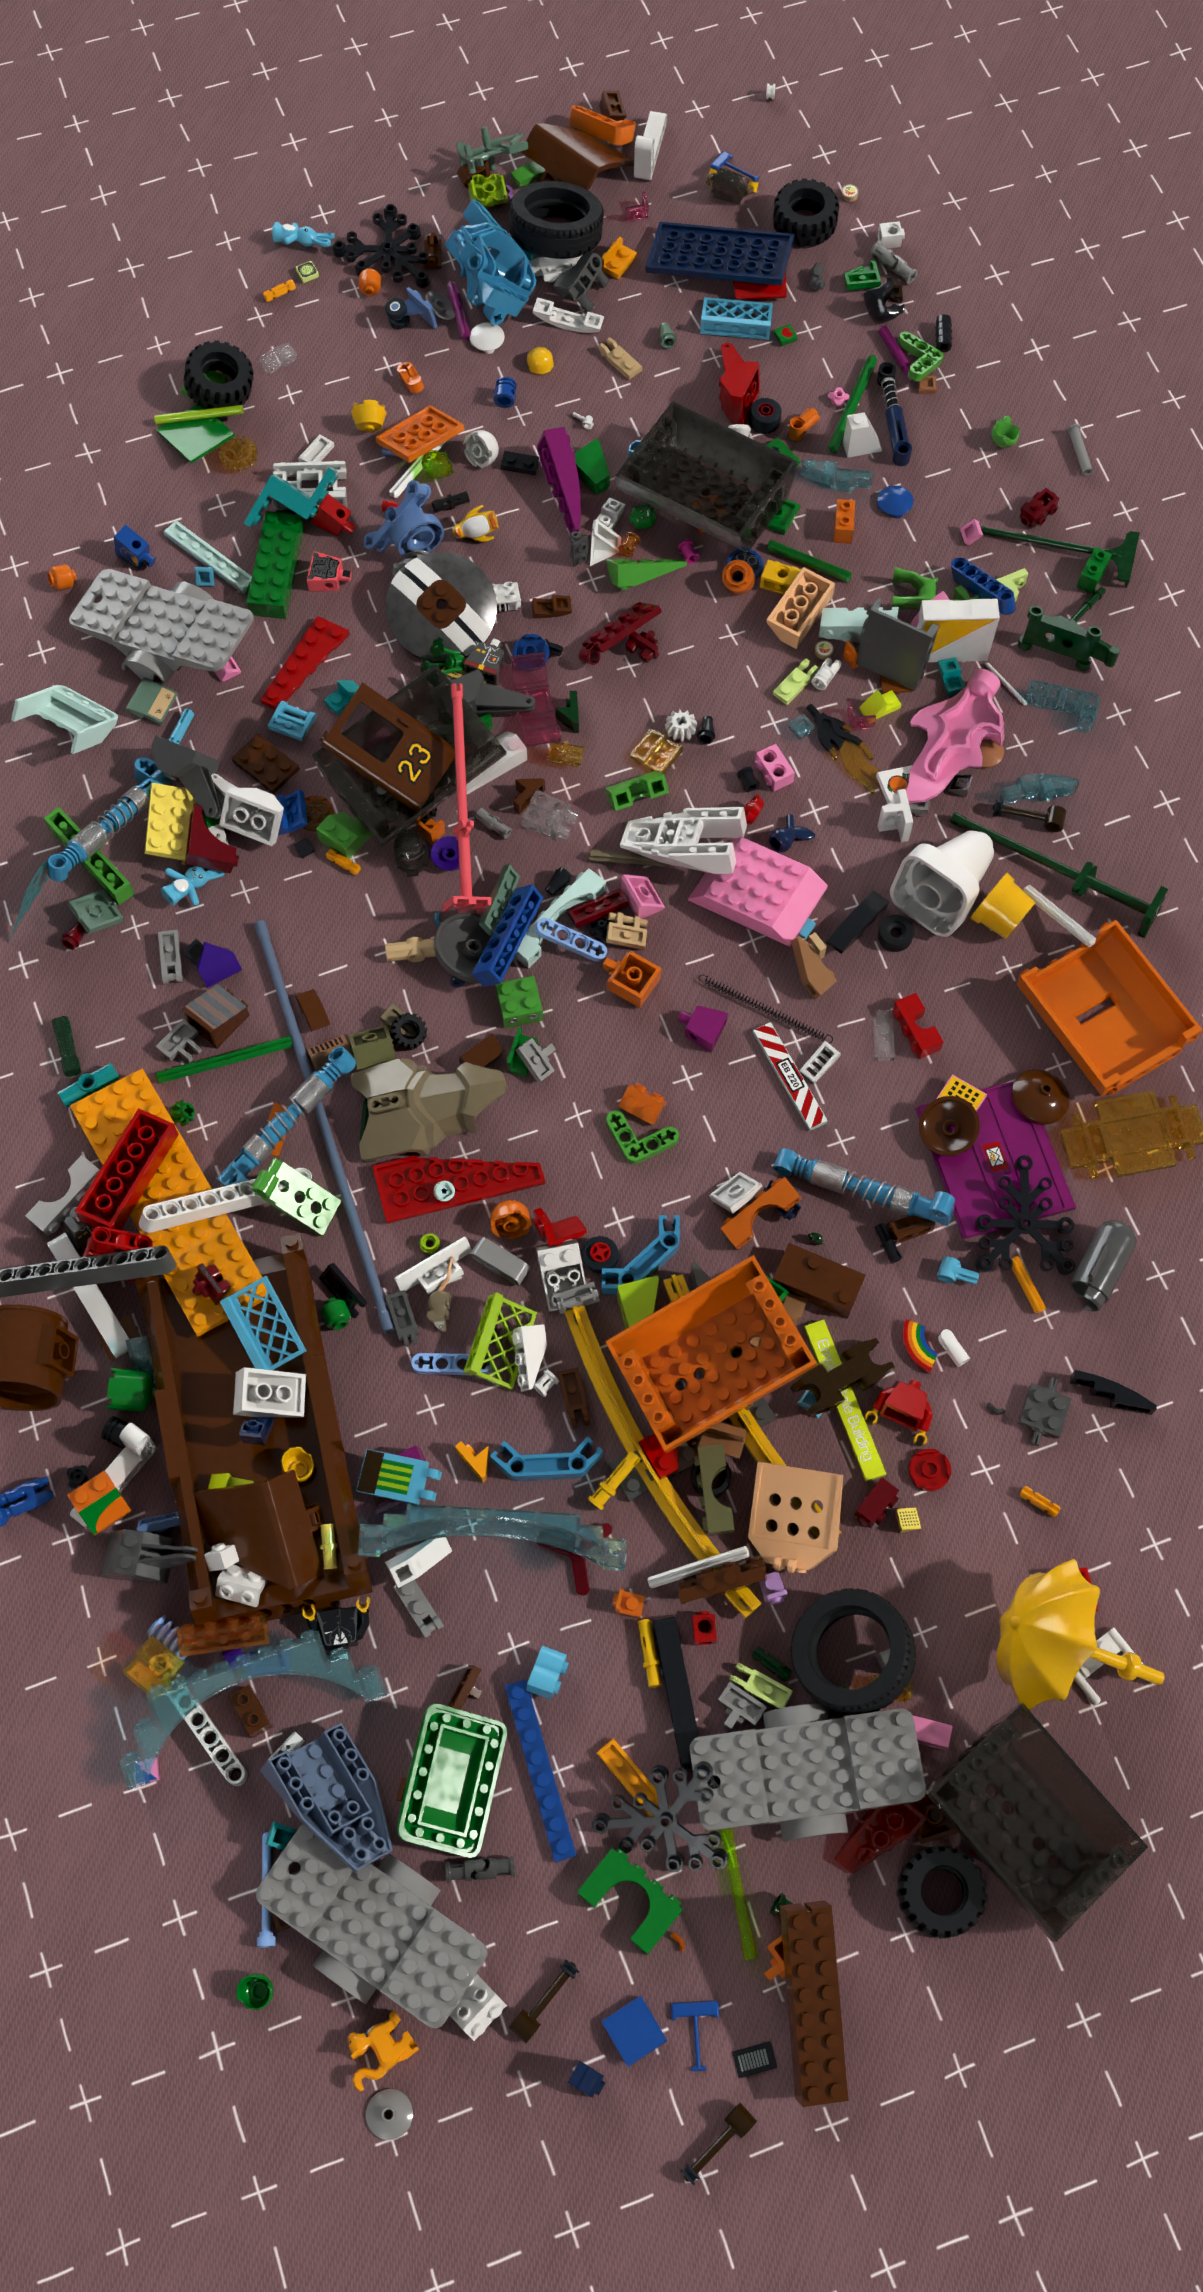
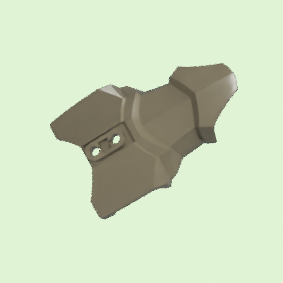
[351,1059,507,1163]

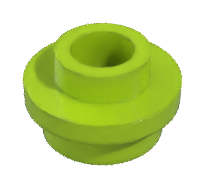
[419,1234,440,1254]

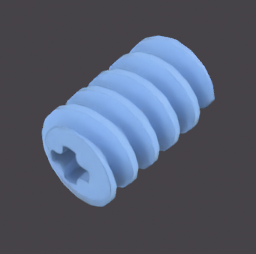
[147,1615,195,1664]

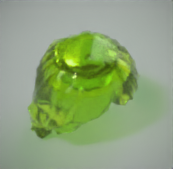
[421,450,454,479]

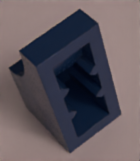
[568,2061,606,2097]

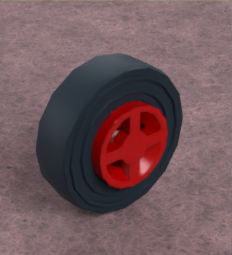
[582,1236,619,1273]

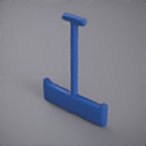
[710,151,759,182]
[671,2001,719,2071]

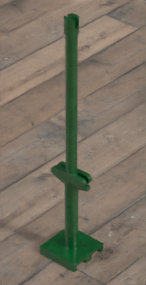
[950,812,1168,938]

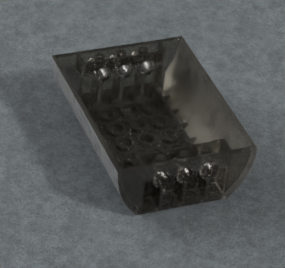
[615,401,797,552]

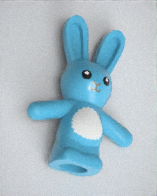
[272,222,335,248]
[161,866,226,906]

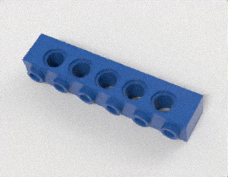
[472,884,544,987]

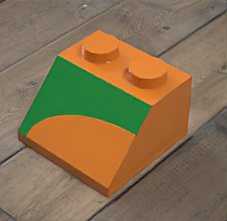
[67,1470,132,1536]

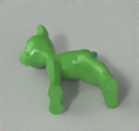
[891,567,962,610]

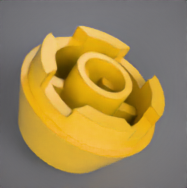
[351,400,387,432]

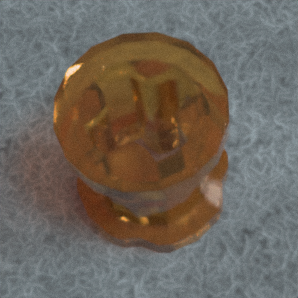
[618,532,640,557]

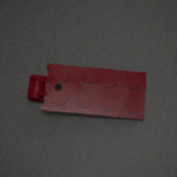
[579,602,662,665]

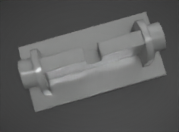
[554,1281,600,1314]

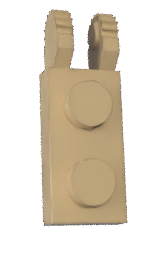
[598,337,642,380]

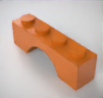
[720,1177,802,1250]

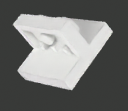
[878,789,913,842]

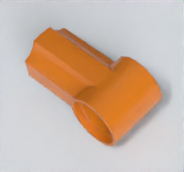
[788,407,820,442]

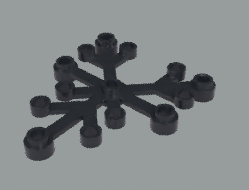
[332,204,429,288]
[975,1155,1075,1275]
[592,1761,729,1872]

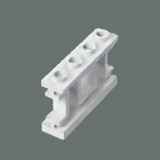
[273,461,347,510]

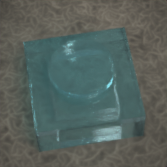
[788,714,815,740]

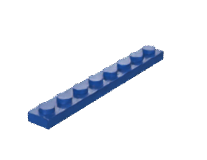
[505,1679,577,1863]

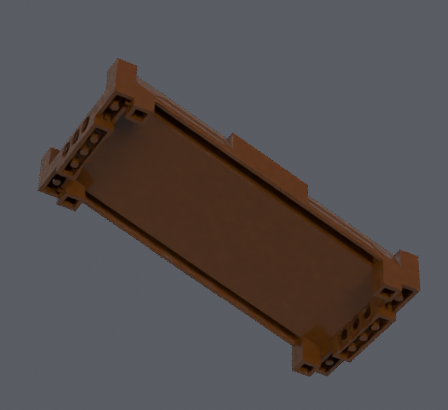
[136,1233,373,1632]

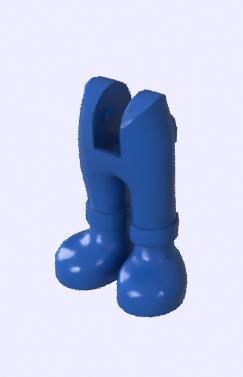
[0,1477,54,1527]

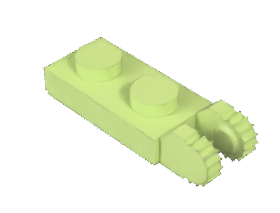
[773,659,819,705]
[729,1663,793,1709]

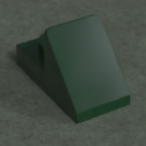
[555,691,579,733]

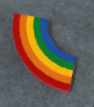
[902,1319,938,1374]

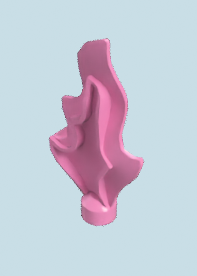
[906,669,1005,803]

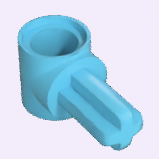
[937,1256,979,1285]

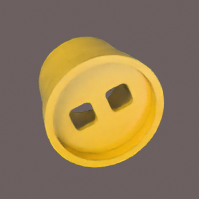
[970,872,1036,939]

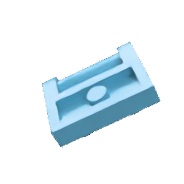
[268,701,317,742]

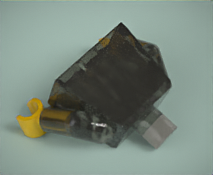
[706,168,759,205]

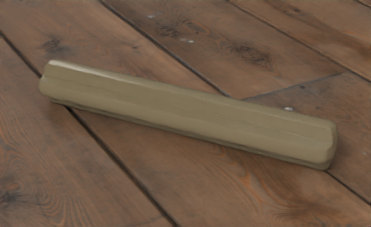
[589,850,665,867]

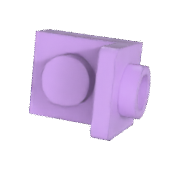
[758,1571,788,1605]

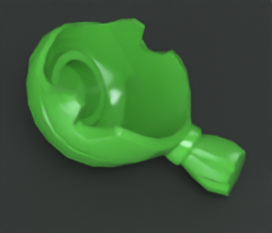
[991,416,1020,448]

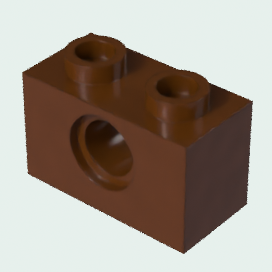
[229,1685,272,1738]

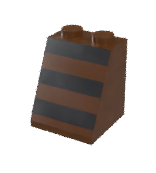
[182,984,250,1049]

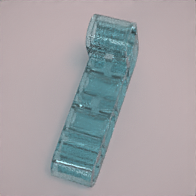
[1025,681,1100,733]

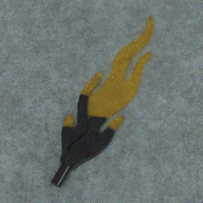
[806,704,885,798]

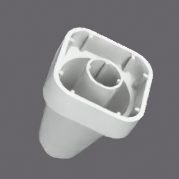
[890,831,994,937]

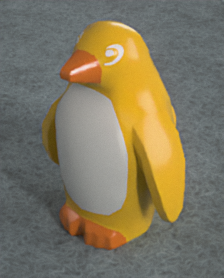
[452,505,499,542]

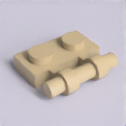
[606,912,648,950]

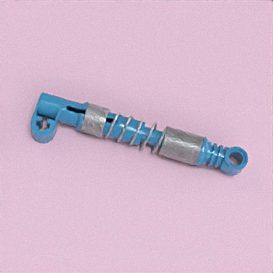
[48,757,172,882]
[216,1046,356,1186]
[773,1148,955,1226]

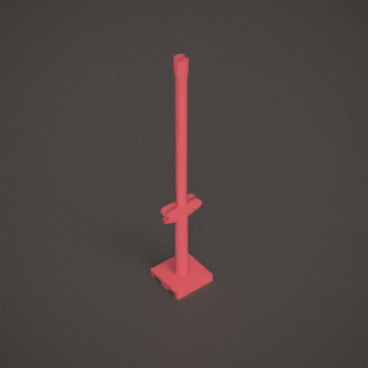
[442,683,492,913]

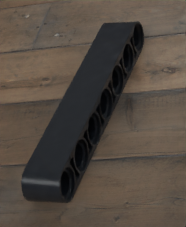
[653,1616,699,1772]

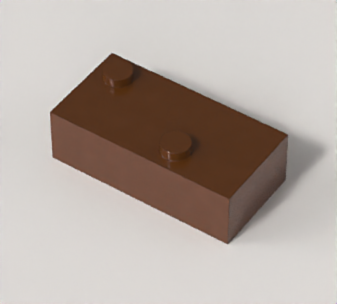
[773,1243,866,1318]

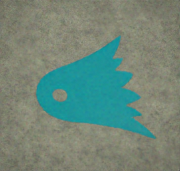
[8,861,49,942]

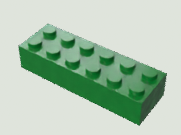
[247,511,304,619]

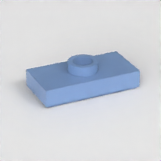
[137,1511,180,1533]

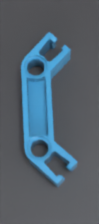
[601,1215,680,1295]
[490,1436,603,1481]

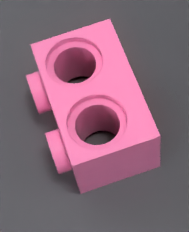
[754,744,795,792]

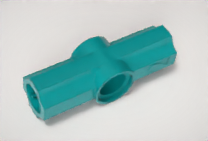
[57,1063,120,1108]

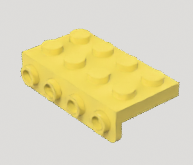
[144,783,196,865]

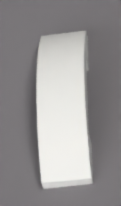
[533,297,604,333]

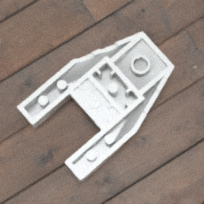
[620,807,747,874]

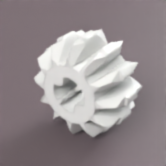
[665,709,697,742]

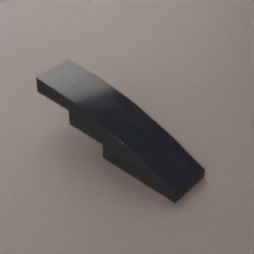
[826,891,889,954]
[1070,1370,1157,1415]

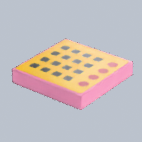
[936,1074,987,1111]

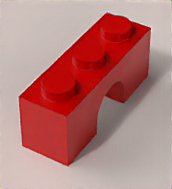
[892,993,944,1059]

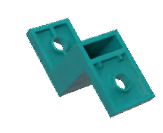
[244,467,338,527]

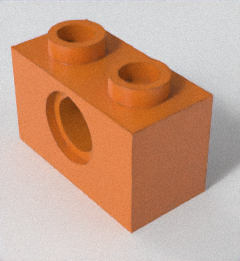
[833,499,856,544]

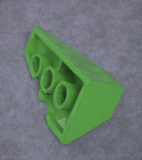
[606,559,687,590]

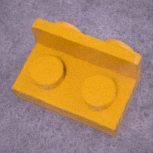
[601,237,637,280]

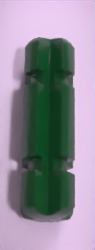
[751,1646,792,1681]

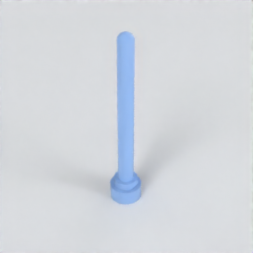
[257,1832,276,1948]

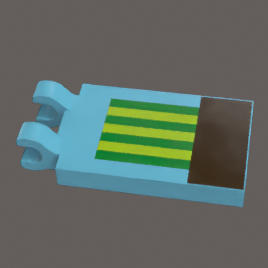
[356,1449,442,1505]

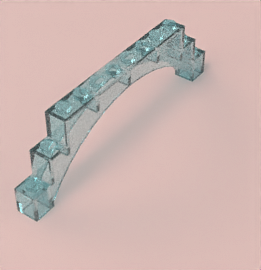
[358,1504,627,1571]
[119,1630,387,1790]

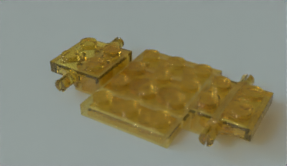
[1059,1090,1203,1179]

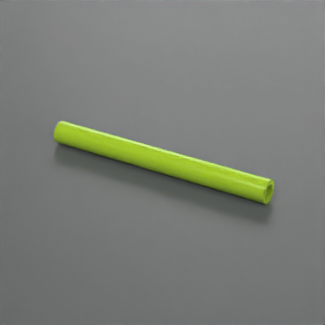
[154,405,244,425]

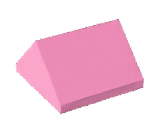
[621,875,665,919]

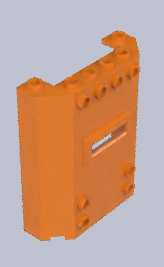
[1017,920,1203,1096]

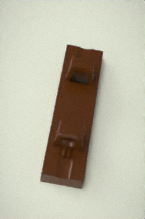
[448,1665,482,1710]

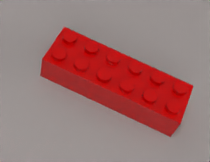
[75,1108,179,1230]

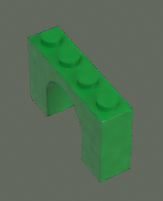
[577,1848,683,1955]

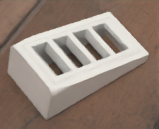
[799,1041,841,1084]

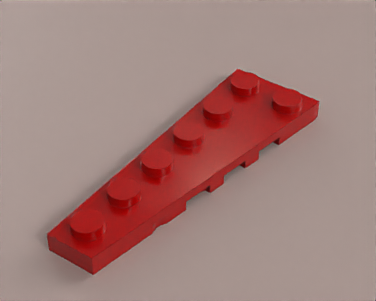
[260,616,350,710]

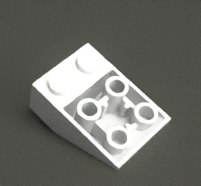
[536,1239,586,1312]

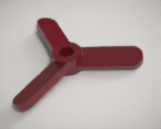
[536,1523,612,1596]

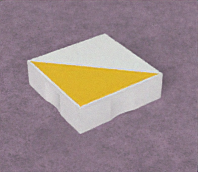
[916,599,1000,662]

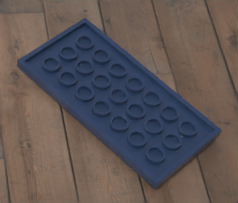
[645,222,794,285]

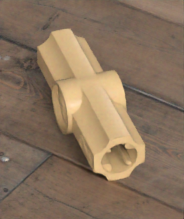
[385,937,436,962]

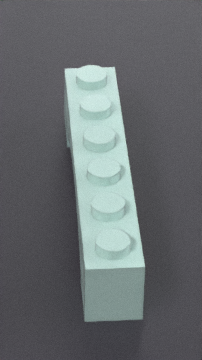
[514,868,606,969]

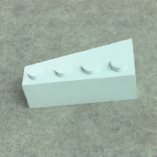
[819,607,899,643]

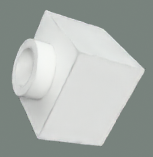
[204,1543,239,1571]

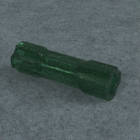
[52,1016,82,1077]

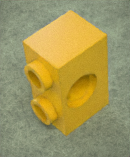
[760,559,801,595]

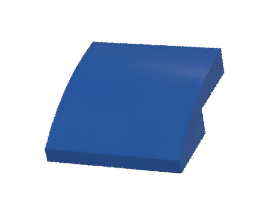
[276,789,308,835]
[601,1996,667,2067]

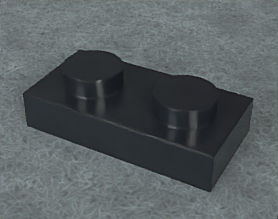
[500,451,539,476]

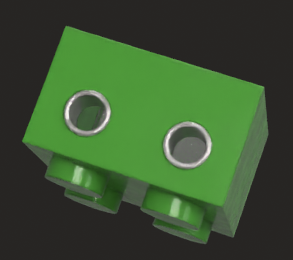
[495,976,543,1029]

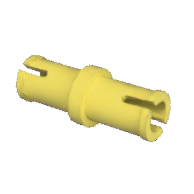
[320,1523,338,1569]

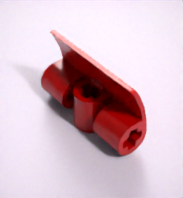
[733,272,787,300]

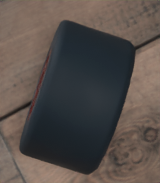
[749,398,782,434]

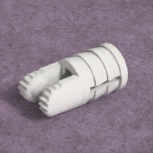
[811,658,842,691]

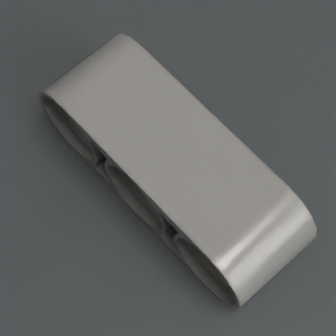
[470,1237,531,1286]

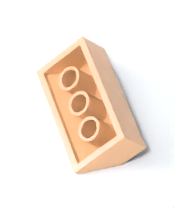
[766,567,835,649]

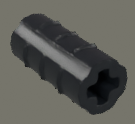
[935,314,953,352]

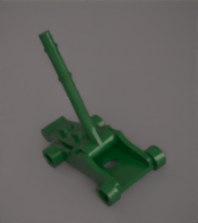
[1017,587,1120,671]

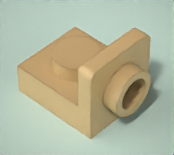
[808,932,827,959]

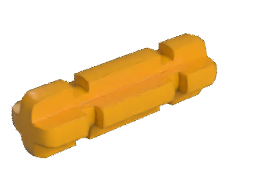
[263,279,296,302]
[326,848,361,875]
[1020,1486,1060,1517]

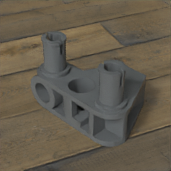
[553,251,610,313]

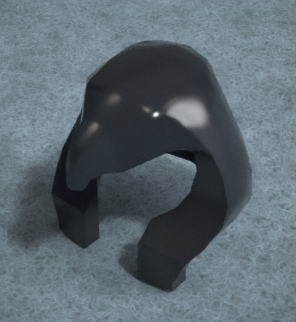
[863,278,905,323]

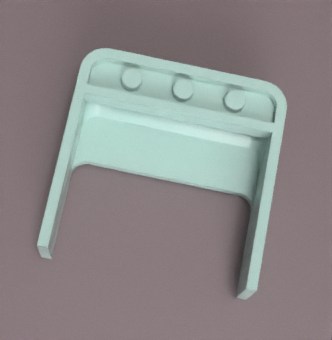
[11,685,118,754]

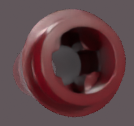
[61,921,86,950]

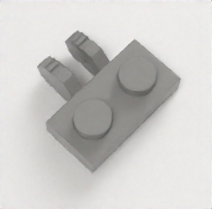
[156,1019,202,1063]

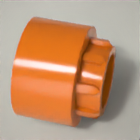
[722,560,755,595]

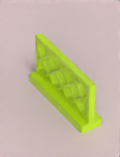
[463,1292,537,1390]

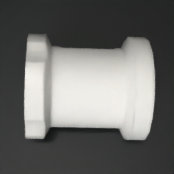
[533,1369,559,1397]

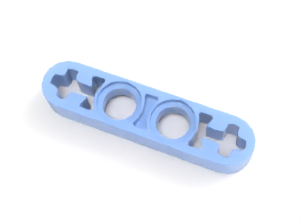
[535,918,607,962]
[411,1353,492,1375]

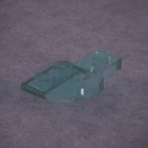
[801,459,874,493]
[999,774,1079,804]

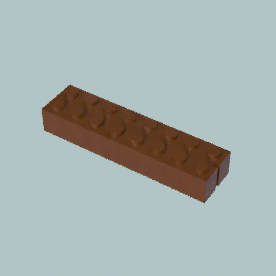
[780,1900,849,2107]

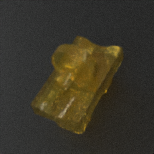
[547,740,584,767]

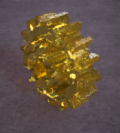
[218,435,258,472]

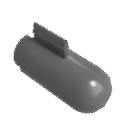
[1070,1220,1137,1312]

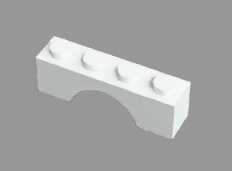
[25,1155,100,1236]

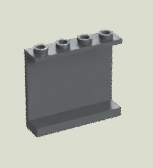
[856,598,939,691]

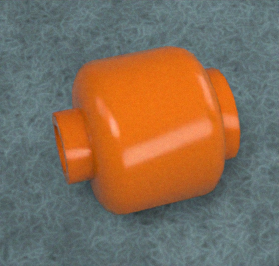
[358,268,381,296]
[47,564,76,590]

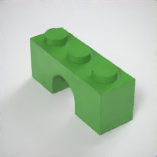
[605,770,669,811]

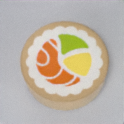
[841,184,859,202]
[815,640,834,660]

